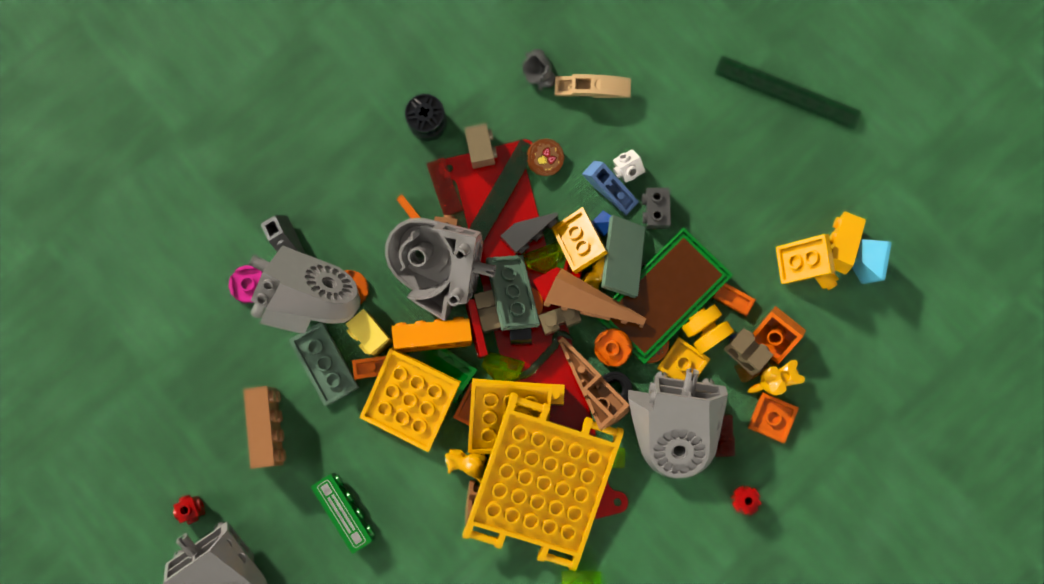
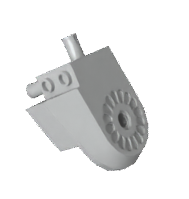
[385,218,496,321]
[249,245,361,334]
[628,368,728,479]
[163,522,268,584]

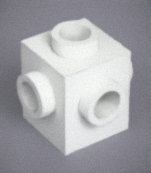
[613,150,645,182]

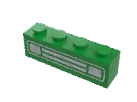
[311,473,375,555]

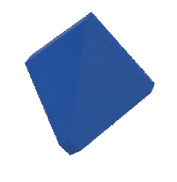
[592,210,611,237]

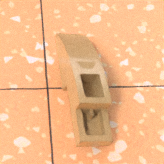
[554,74,631,98]

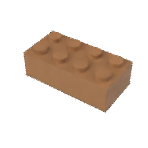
[243,386,286,469]

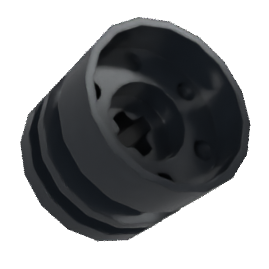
[405,94,447,141]

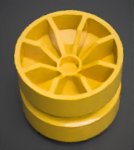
[681,304,734,354]

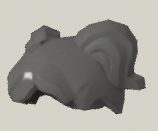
[522,49,555,91]

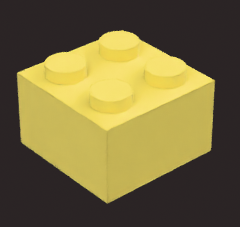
[346,309,393,357]

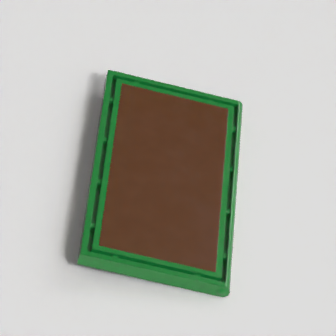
[596,228,733,365]

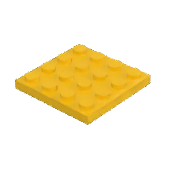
[359,348,461,452]
[468,378,552,454]

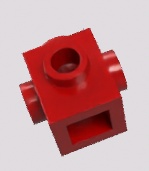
[730,485,762,516]
[173,494,206,525]

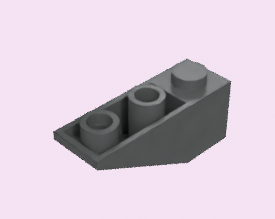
[501,212,559,255]
[261,215,305,254]

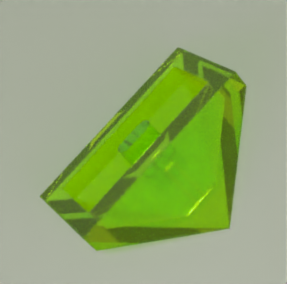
[523,241,564,273]
[482,352,525,381]
[561,571,601,584]

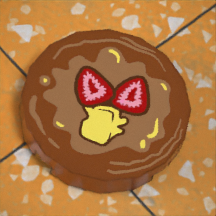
[527,138,564,176]

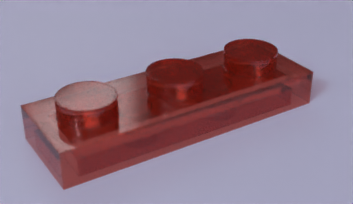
[426,157,463,215]

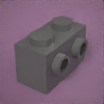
[642,188,671,229]

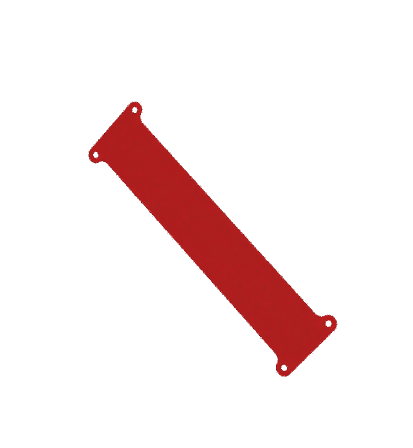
[439,139,628,520]

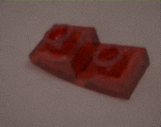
[715,414,735,457]

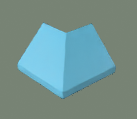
[852,239,892,284]

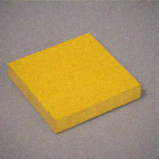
[656,337,711,380]

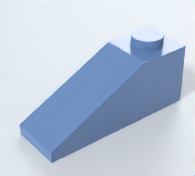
[582,161,639,215]

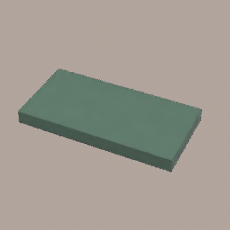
[601,215,645,298]
[485,255,540,331]
[289,322,360,407]

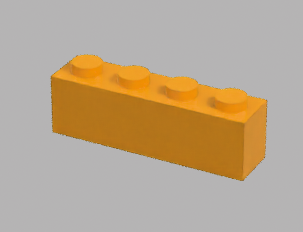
[392,317,472,353]

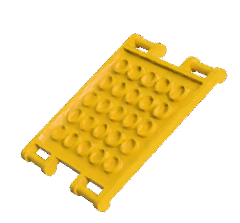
[462,392,624,571]

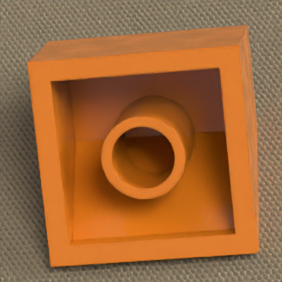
[753,306,806,364]

